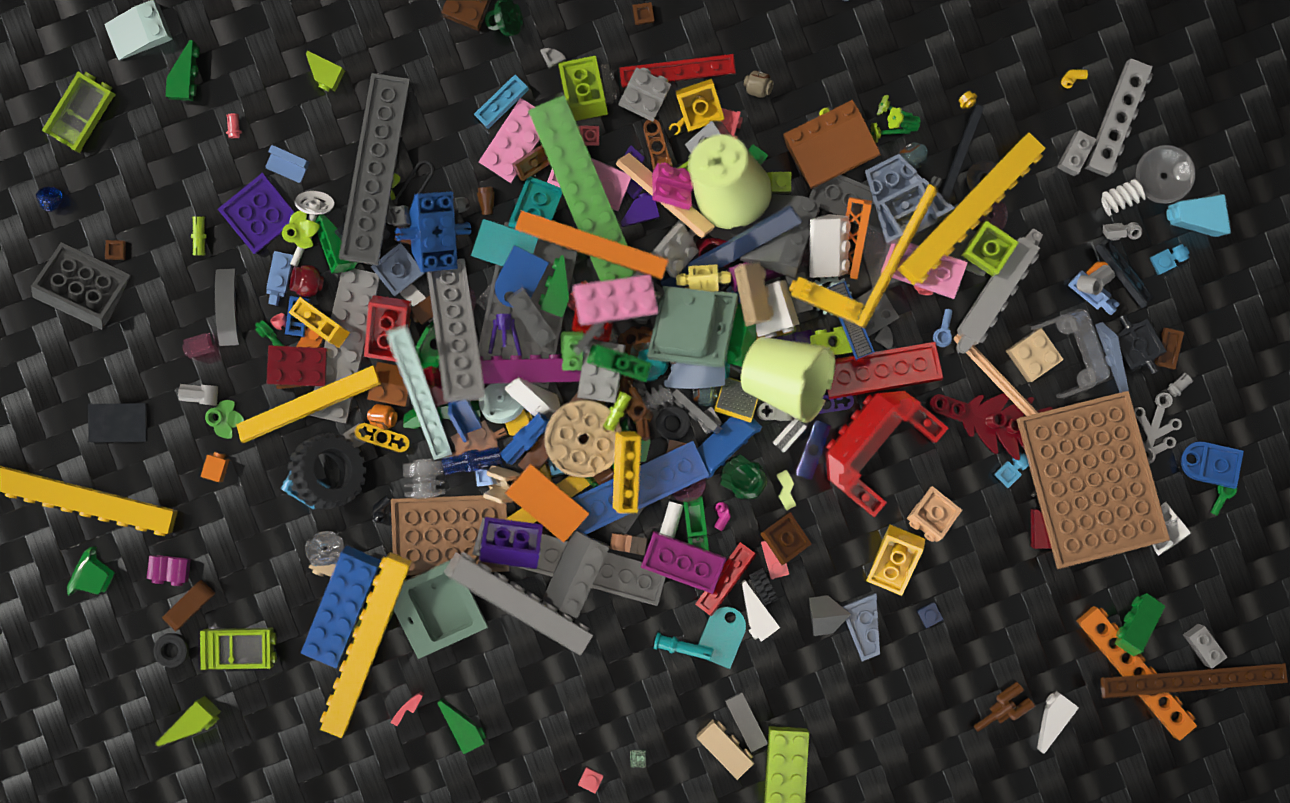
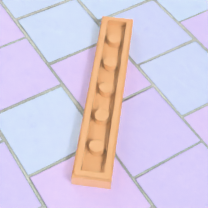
[616,153,715,238]

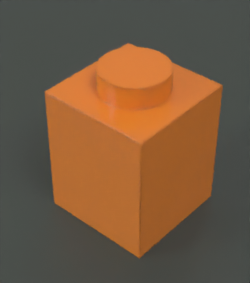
[200,452,230,482]

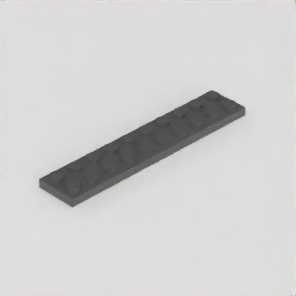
[339,73,410,265]
[809,175,986,277]
[472,517,666,606]

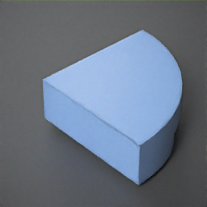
[475,467,497,486]

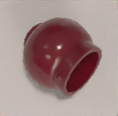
[290,265,324,297]

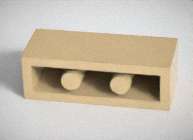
[697,720,754,780]

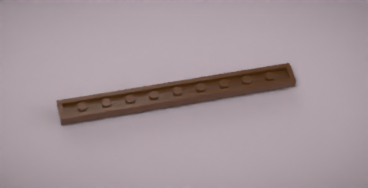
[1101,663,1288,698]

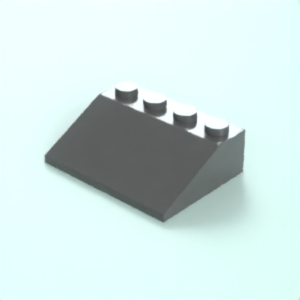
[740,194,821,278]
[31,242,130,330]

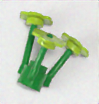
[871,95,920,144]

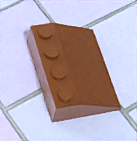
[783,100,880,189]

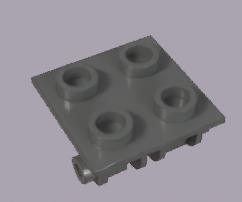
[854,288,899,337]

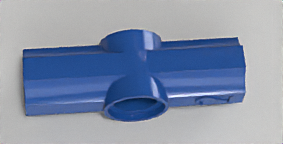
[500,412,549,465]

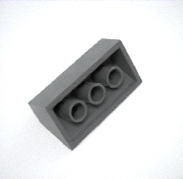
[542,530,609,618]

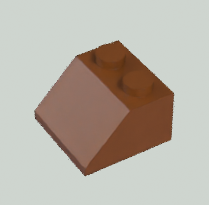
[368,362,410,407]

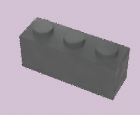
[507,287,556,348]

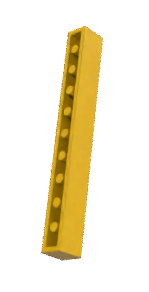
[897,133,1045,285]
[0,466,177,536]
[320,552,412,738]

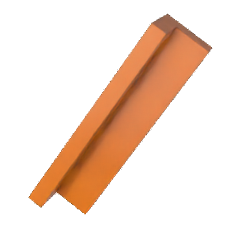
[846,197,872,279]

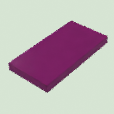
[641,531,726,594]

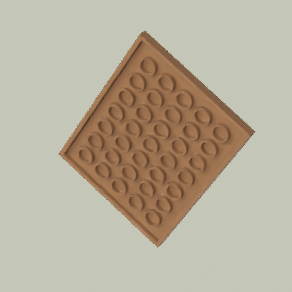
[1017,391,1170,569]

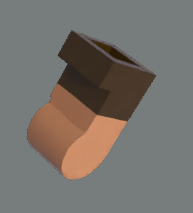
[610,533,647,556]

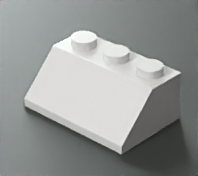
[810,214,851,278]

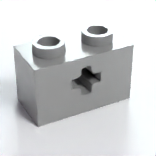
[1057,130,1096,176]
[1183,624,1227,669]

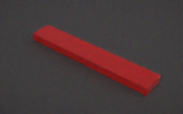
[620,54,736,88]

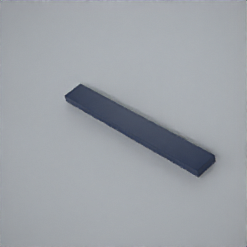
[660,205,802,288]

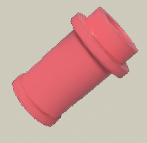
[226,113,242,139]

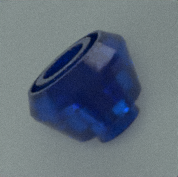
[36,187,63,212]

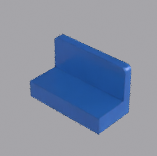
[448,400,482,443]

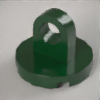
[485,0,523,36]

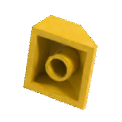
[675,79,725,132]

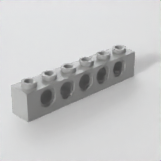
[1085,59,1153,176]

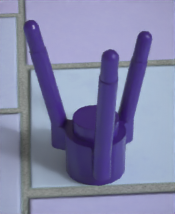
[488,314,522,355]

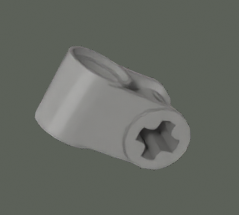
[757,403,794,421]

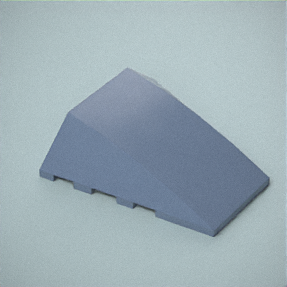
[865,154,955,244]

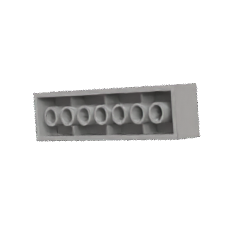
[444,552,593,655]

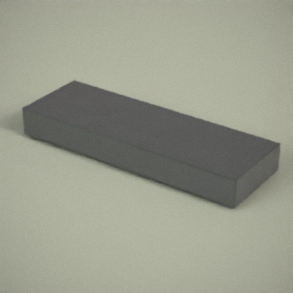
[725,692,768,752]

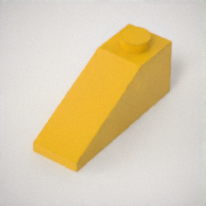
[289,297,350,348]

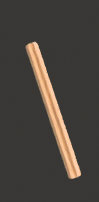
[953,334,1038,416]

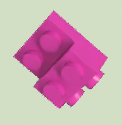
[652,163,693,210]

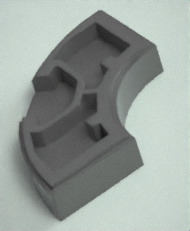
[386,196,411,227]

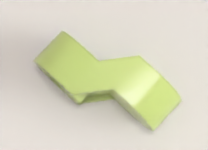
[777,470,796,511]

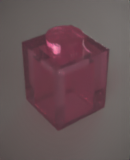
[182,333,215,359]

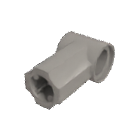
[1077,265,1115,295]
[178,384,219,405]

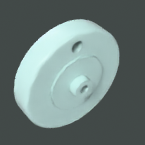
[479,383,524,423]

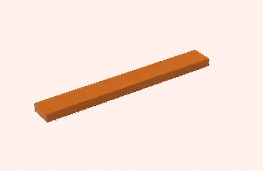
[515,211,668,280]

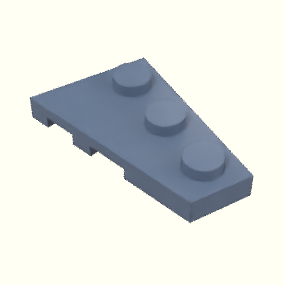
[842,593,880,661]

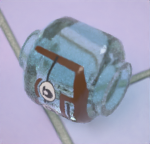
[900,142,928,170]
[692,387,718,406]

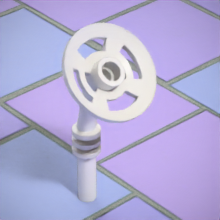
[290,191,334,267]

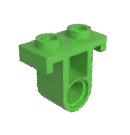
[560,332,584,370]

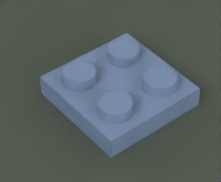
[371,243,425,297]

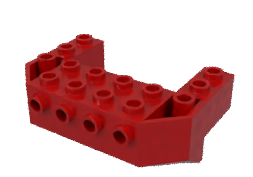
[825,391,948,517]

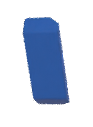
[697,416,762,478]

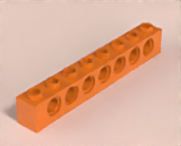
[1076,606,1197,741]

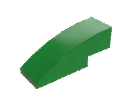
[683,497,709,551]

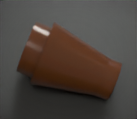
[476,187,495,215]

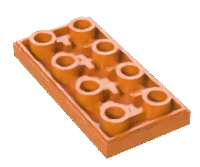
[505,463,589,543]

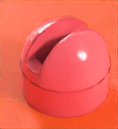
[270,313,287,330]

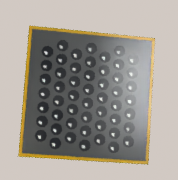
[714,377,758,423]

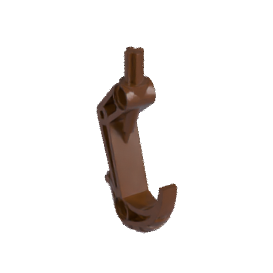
[617,326,676,441]

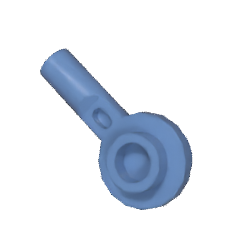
[933,309,953,347]

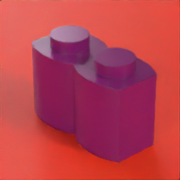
[147,555,191,586]

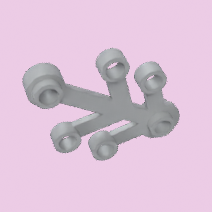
[1134,393,1182,464]

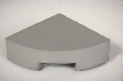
[540,48,566,68]

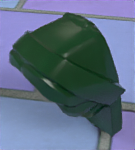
[720,454,768,499]

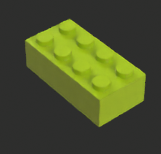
[765,726,809,803]

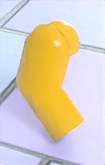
[1061,70,1088,89]

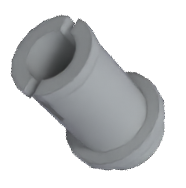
[1167,373,1193,397]

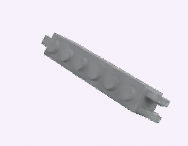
[956,228,1043,354]

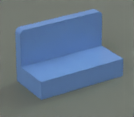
[266,145,310,183]

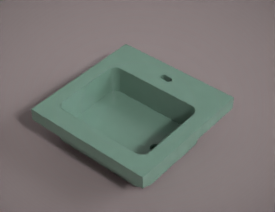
[647,286,739,368]
[393,560,488,659]

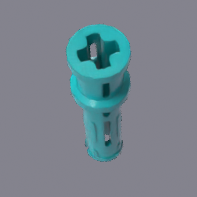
[654,632,713,661]

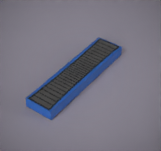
[827,281,874,359]

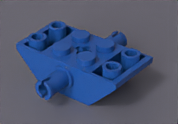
[395,192,471,272]

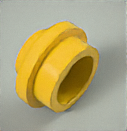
[959,91,977,109]

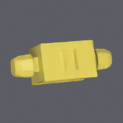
[676,264,731,292]

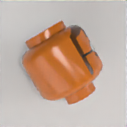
[367,404,397,430]

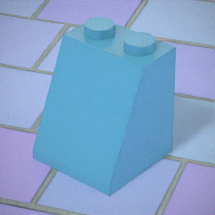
[1166,195,1230,237]

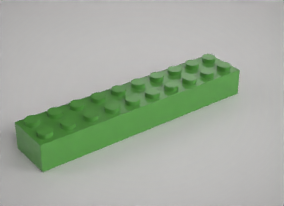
[528,95,637,282]

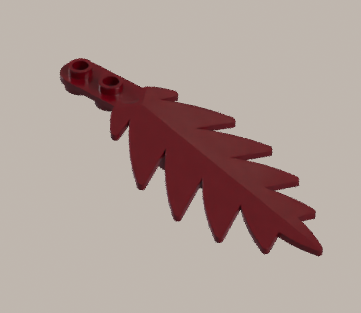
[930,393,1052,460]

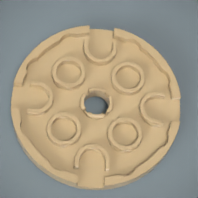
[545,400,622,477]

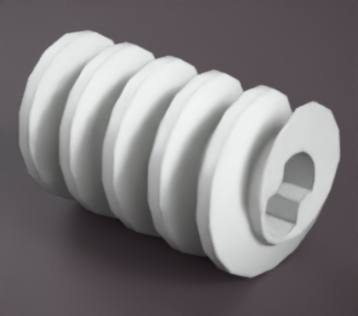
[1101,179,1145,216]

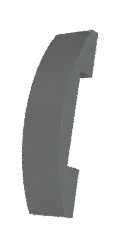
[215,269,239,346]

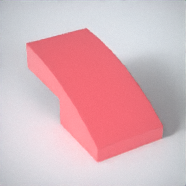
[391,692,425,726]

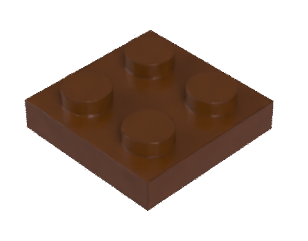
[760,512,811,565]

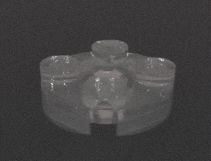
[305,531,345,566]

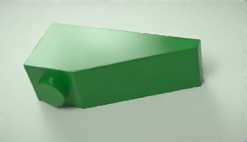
[315,214,358,274]
[727,303,756,366]
[438,699,487,754]

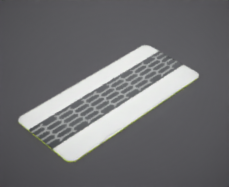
[773,418,806,452]

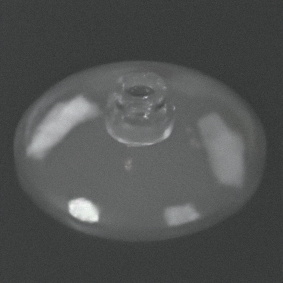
[1135,145,1195,203]

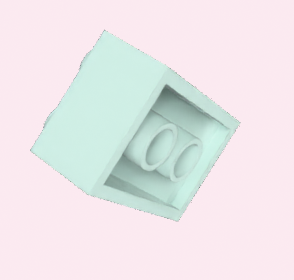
[105,0,173,60]

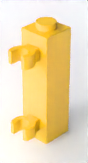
[789,277,864,323]

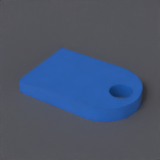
[495,245,549,308]
[1181,442,1244,489]

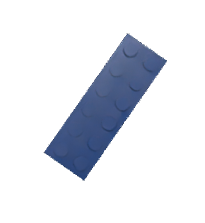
[301,546,382,668]

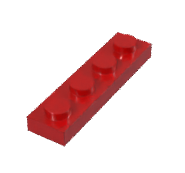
[696,542,757,616]

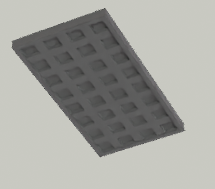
[478,222,577,389]

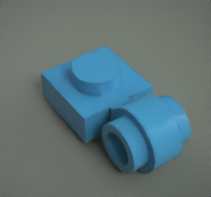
[1150,244,1190,275]
[994,452,1029,488]

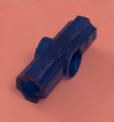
[796,420,831,480]
[442,447,502,475]

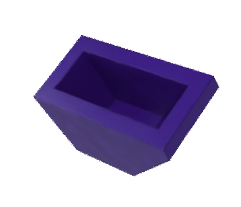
[621,192,659,228]

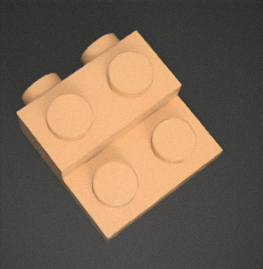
[907,486,962,542]

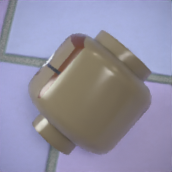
[744,71,774,98]

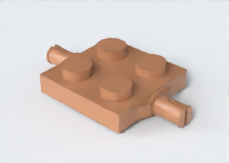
[445,420,507,471]

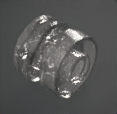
[402,459,445,499]

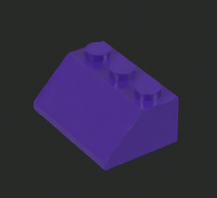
[479,517,543,569]

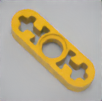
[354,423,409,452]

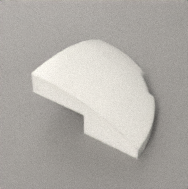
[1153,502,1191,555]

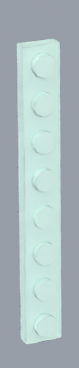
[387,326,452,460]

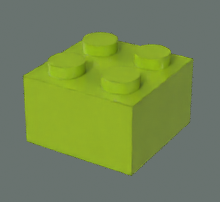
[961,221,1019,277]

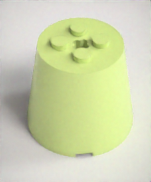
[689,135,772,229]
[741,337,835,422]

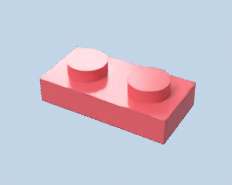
[761,541,789,579]

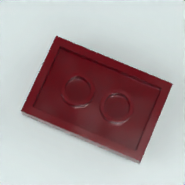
[267,345,327,386]

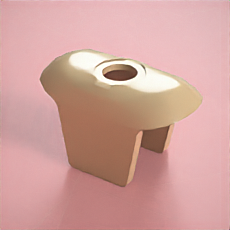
[483,465,521,503]

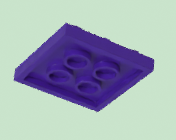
[218,173,295,254]

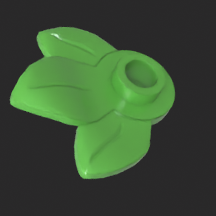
[205,400,244,439]

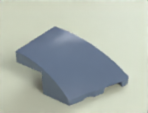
[664,363,725,389]

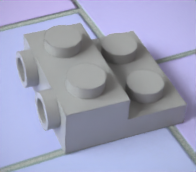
[618,67,671,122]

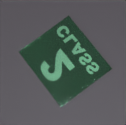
[630,750,646,767]

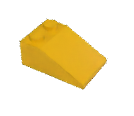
[866,525,925,596]

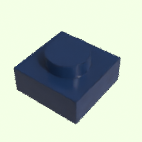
[917,602,943,628]

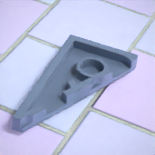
[1095,322,1129,393]

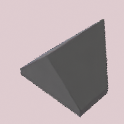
[809,595,851,636]

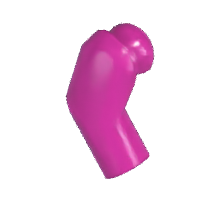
[714,502,731,531]

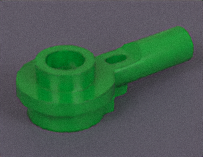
[255,320,285,346]
[1211,485,1237,516]

